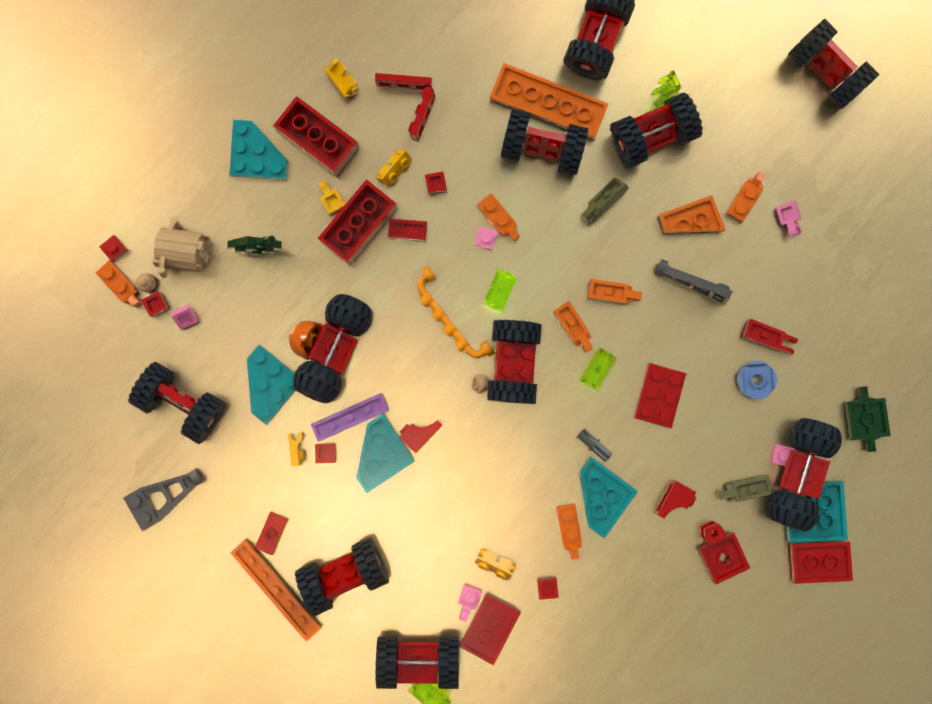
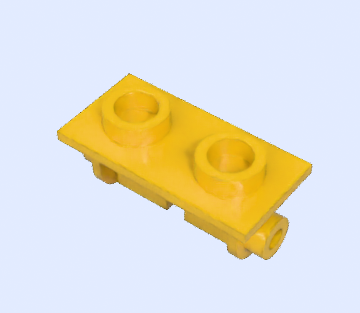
[323,58,359,98]
[376,148,412,188]
[474,548,516,580]

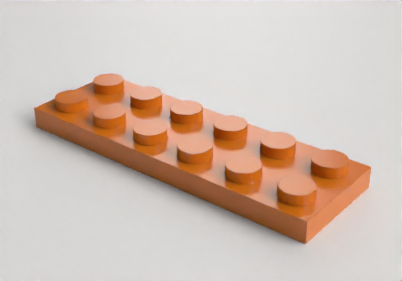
[490,63,609,140]

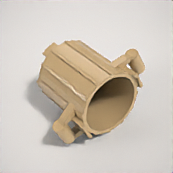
[152,217,210,278]

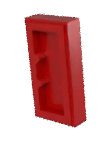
[388,218,427,241]
[254,511,289,555]

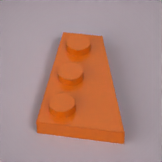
[658,195,726,234]

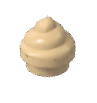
[136,273,157,292]
[471,374,489,393]

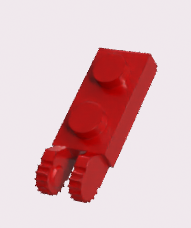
[408,86,436,142]
[742,319,799,355]

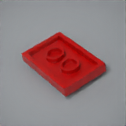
[634,363,687,429]
[790,541,853,584]
[459,593,521,665]

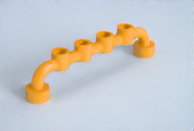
[417,266,495,358]

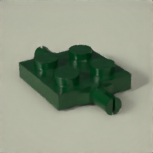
[227,236,282,256]
[845,386,891,452]

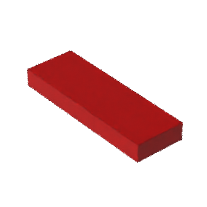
[375,73,432,90]

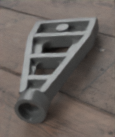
[655,259,733,305]
[123,468,204,531]

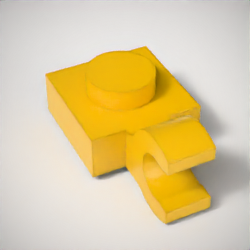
[318,179,345,215]
[288,432,304,467]

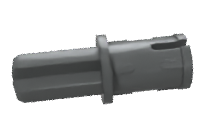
[577,428,612,461]

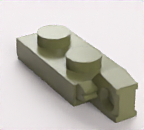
[581,178,629,224]
[716,475,773,502]

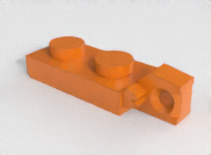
[726,171,766,223]
[476,193,520,242]
[95,260,142,308]
[588,279,642,304]
[553,301,593,353]
[556,503,582,560]

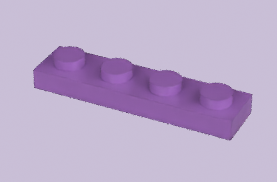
[310,393,389,442]

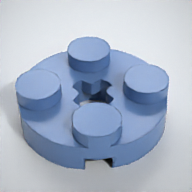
[737,361,777,399]

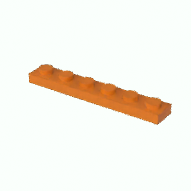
[230,539,322,642]

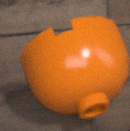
[289,321,322,360]

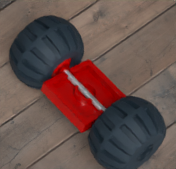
[293,294,372,403]
[768,418,842,531]

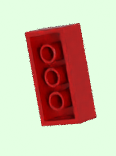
[273,96,359,177]
[317,179,397,266]

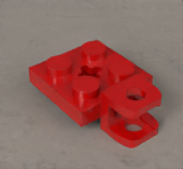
[698,521,750,585]

